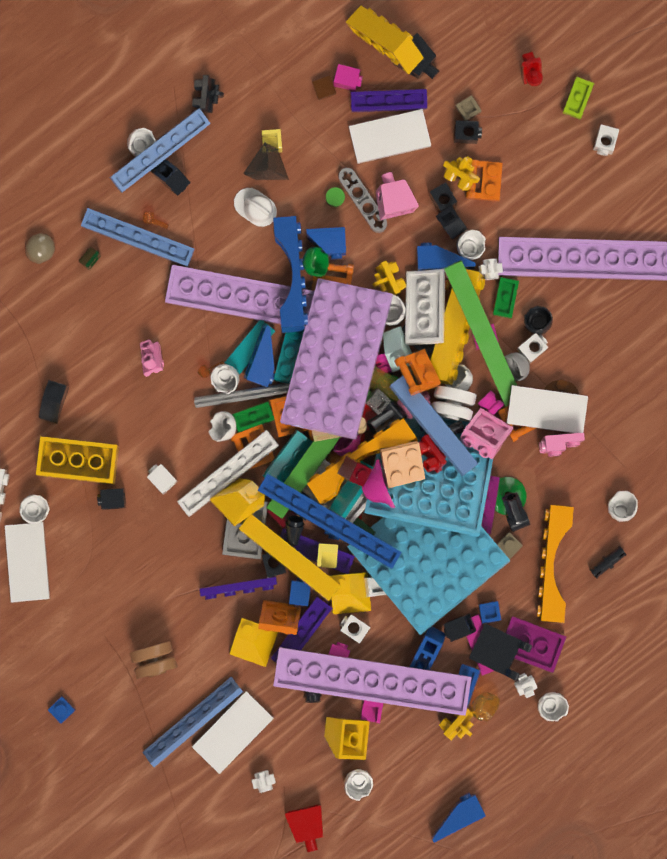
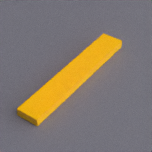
[239,515,341,601]

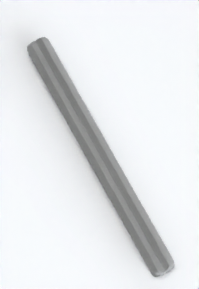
[194,383,290,408]

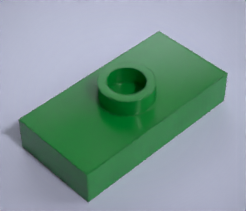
[493,277,519,319]
[232,402,274,433]

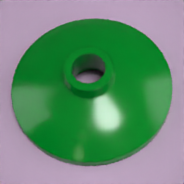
[495,477,527,515]

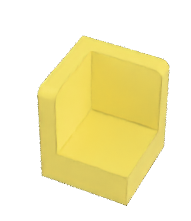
[262,129,282,154]
[317,543,338,568]

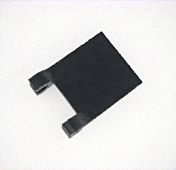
[469,623,533,681]

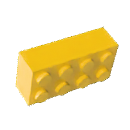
[36,436,119,484]

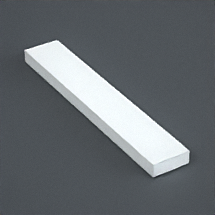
[177,430,279,517]

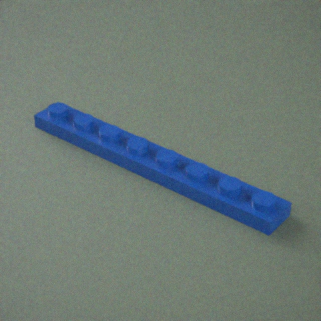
[257,474,402,569]

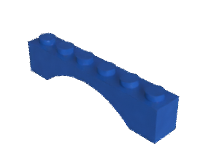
[273,216,308,333]

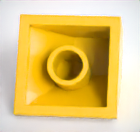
[210,478,265,526]
[330,573,371,614]
[230,618,278,667]
[324,717,370,760]

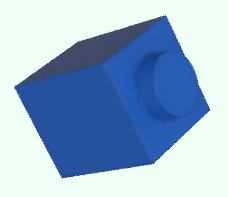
[289,578,311,606]

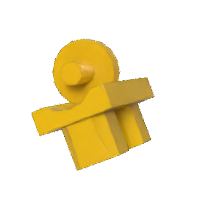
[443,156,480,191]
[372,261,406,295]
[439,708,474,741]

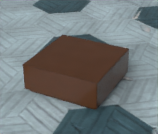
[312,75,336,100]

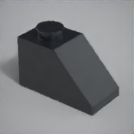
[150,159,191,196]
[39,380,69,424]

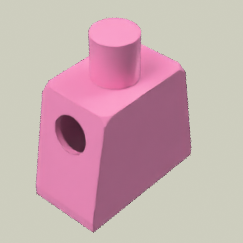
[376,172,419,220]

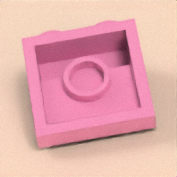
[459,408,513,459]
[539,433,585,457]

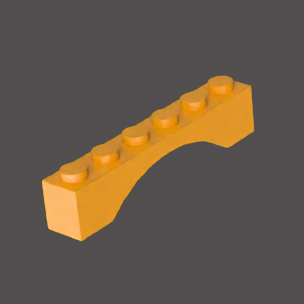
[307,418,418,506]
[537,505,574,623]

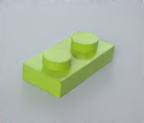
[563,77,594,120]

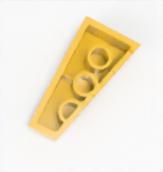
[346,6,424,74]

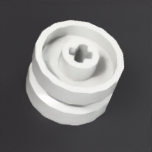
[432,386,477,422]

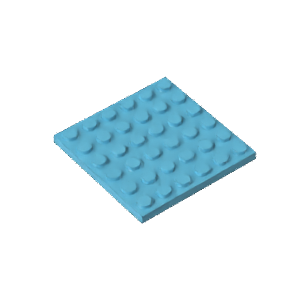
[364,405,493,537]
[347,517,510,635]

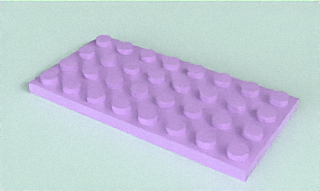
[280,278,393,440]

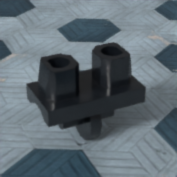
[192,75,224,113]

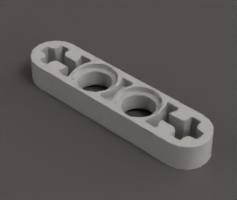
[339,168,387,233]

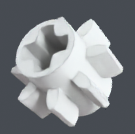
[479,259,503,280]
[514,673,537,698]
[251,770,276,793]

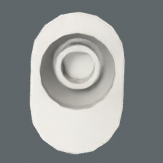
[234,188,277,227]

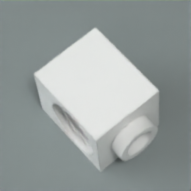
[593,125,619,156]
[517,333,548,364]
[147,464,178,494]
[340,615,370,643]

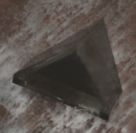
[244,142,289,180]

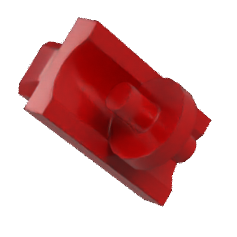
[522,52,543,86]
[419,434,447,473]

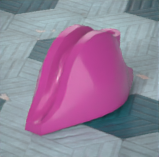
[362,459,395,508]

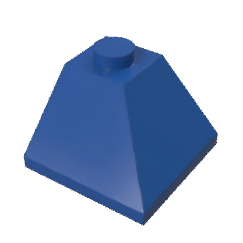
[306,227,346,259]

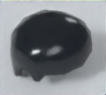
[524,306,553,335]

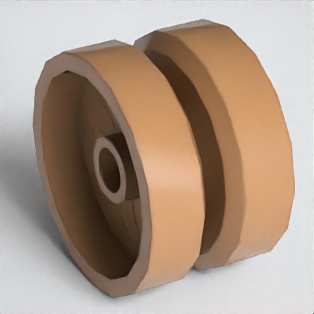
[130,641,178,679]

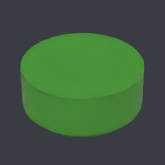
[326,187,345,207]

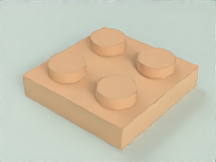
[380,441,425,488]

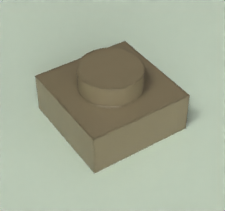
[455,95,482,121]
[497,532,523,559]

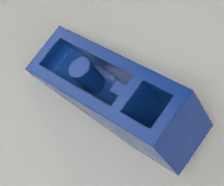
[416,243,476,271]
[243,324,275,387]
[409,626,446,670]
[431,793,486,843]

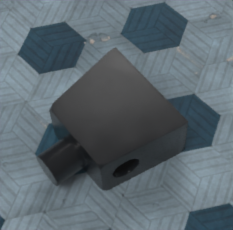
[393,33,440,80]

